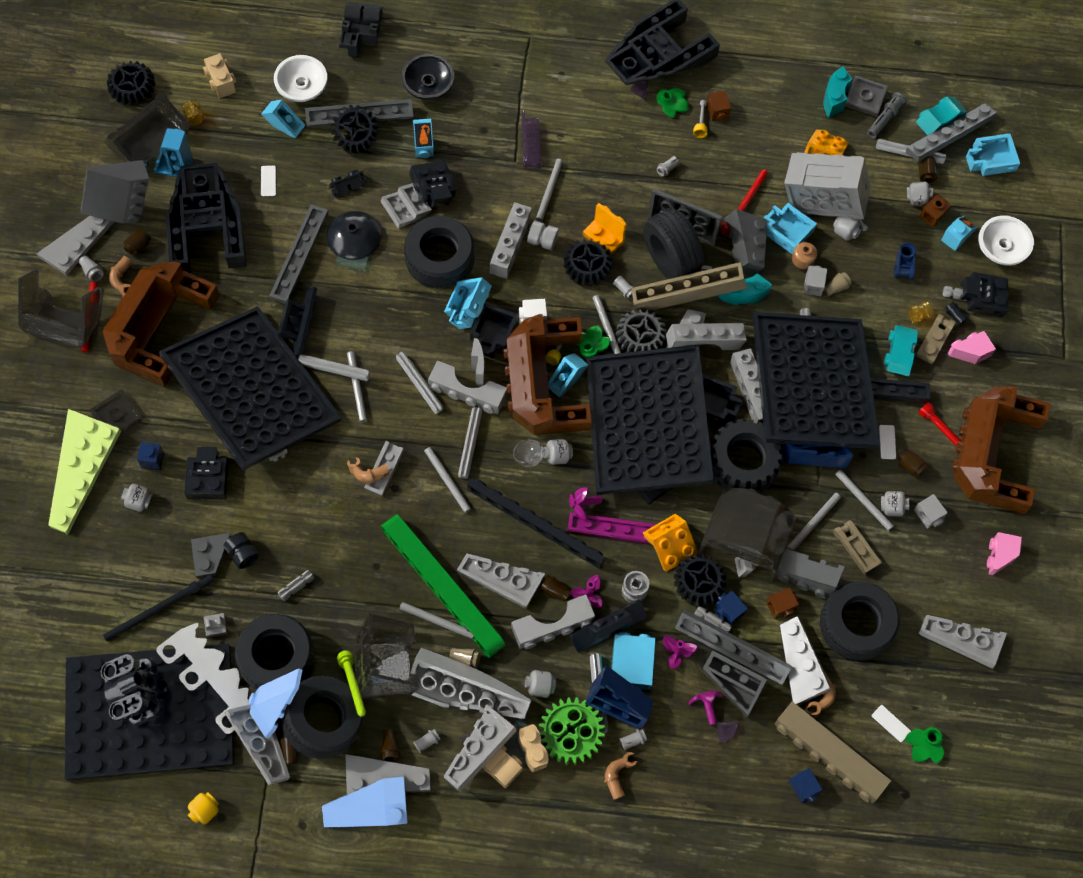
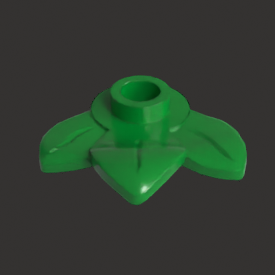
[657,88,689,118]
[576,325,611,358]
[904,727,944,764]

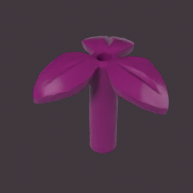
[569,488,602,521]
[570,575,603,608]
[663,635,697,669]
[689,690,722,725]

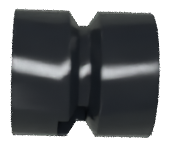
[223,532,260,569]

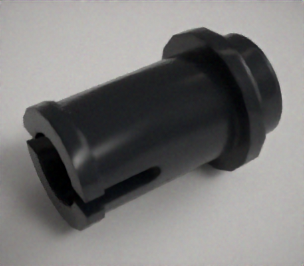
[945,301,968,326]

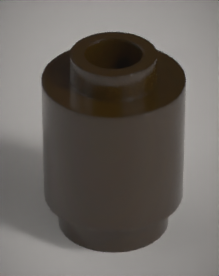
[918,156,938,184]
[123,229,151,256]
[898,450,927,477]

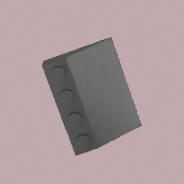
[80,160,149,224]
[647,188,724,246]

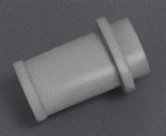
[657,156,680,177]
[613,276,635,299]
[413,729,441,753]
[620,729,647,750]

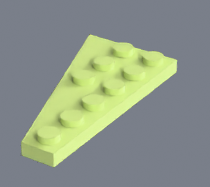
[49,409,121,534]

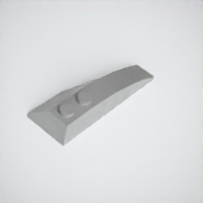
[404,648,531,719]

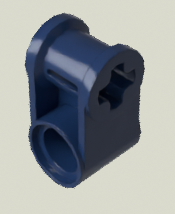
[893,243,916,280]

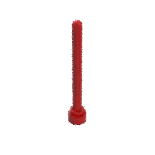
[720,169,768,238]
[918,402,961,446]

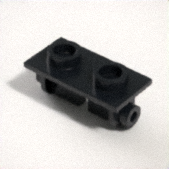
[328,170,367,197]

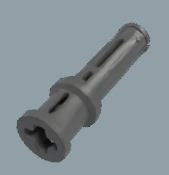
[867,92,907,139]

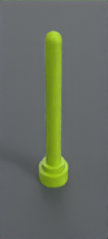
[337,651,366,717]

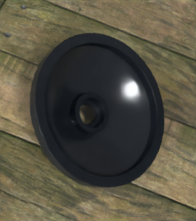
[401,53,454,100]
[326,211,381,260]

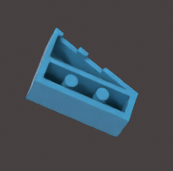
[153,128,194,177]

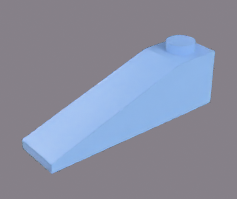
[248,669,302,738]
[322,776,408,827]

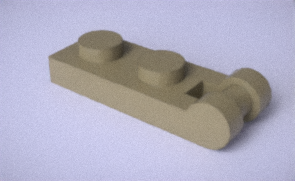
[916,313,955,365]
[833,520,882,575]

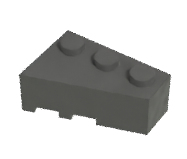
[725,209,767,276]
[774,549,845,599]
[702,650,767,717]

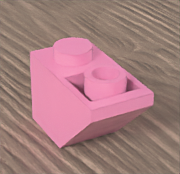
[948,331,996,364]
[987,532,1022,576]

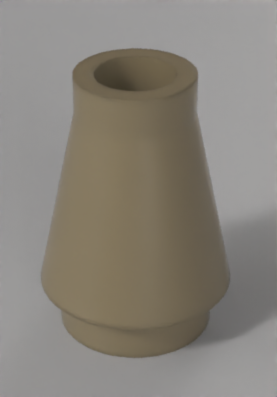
[824,272,852,297]
[449,648,481,668]

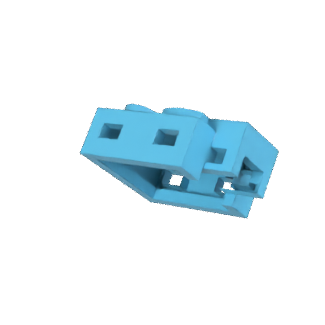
[966,133,1020,176]
[764,203,817,255]
[444,278,492,329]

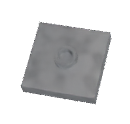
[845,75,888,117]

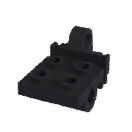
[339,2,383,57]

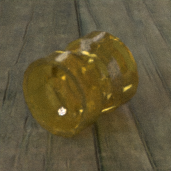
[182,100,204,126]
[908,301,933,324]

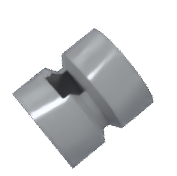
[527,220,559,251]
[622,571,649,603]

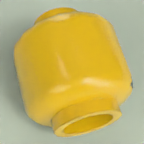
[187,792,219,824]

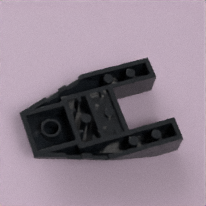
[605,0,720,85]
[166,162,247,273]

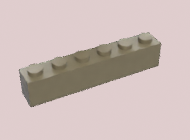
[631,262,747,313]
[775,701,891,804]

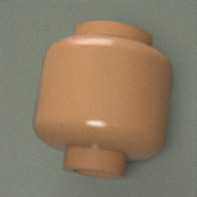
[792,242,817,269]

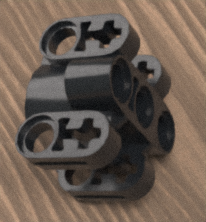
[101,654,168,724]

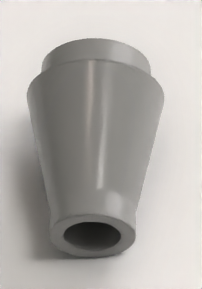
[79,256,104,282]

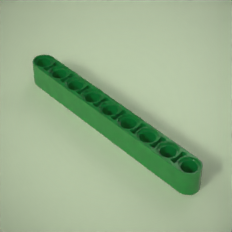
[380,514,506,658]

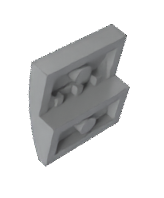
[381,183,432,228]
[471,338,484,388]

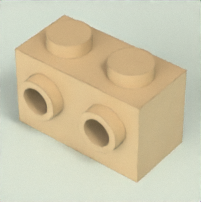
[203,53,236,99]

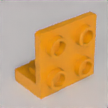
[804,129,849,156]
[583,203,627,256]
[643,514,698,572]

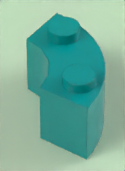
[823,66,853,118]
[916,96,968,135]
[718,273,772,305]
[884,325,918,376]

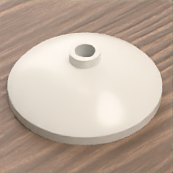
[274,55,327,102]
[978,216,1034,265]

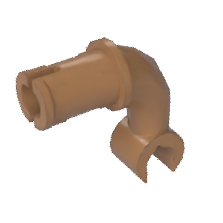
[109,256,132,297]
[347,457,390,484]
[807,670,836,718]
[604,752,637,800]

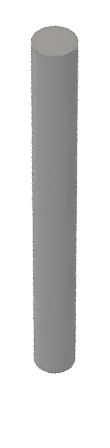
[536,159,563,222]
[593,295,621,354]
[347,351,367,423]
[424,447,471,513]
[835,469,894,531]
[787,493,841,551]
[399,602,474,639]

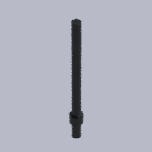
[103,574,214,641]

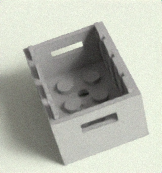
[784,152,871,219]

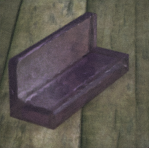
[521,111,541,168]

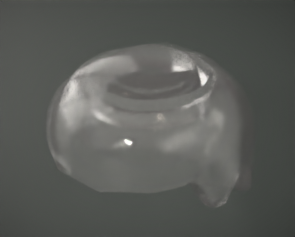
[513,439,544,468]

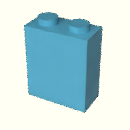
[612,632,655,690]

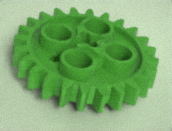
[539,697,605,765]

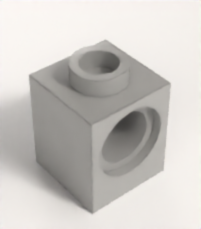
[803,265,827,296]
[914,494,947,529]

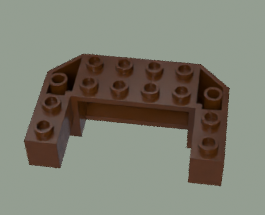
[102,262,220,387]
[503,314,591,435]
[952,386,1051,514]

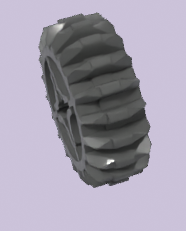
[616,308,667,353]

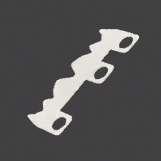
[157,623,249,734]

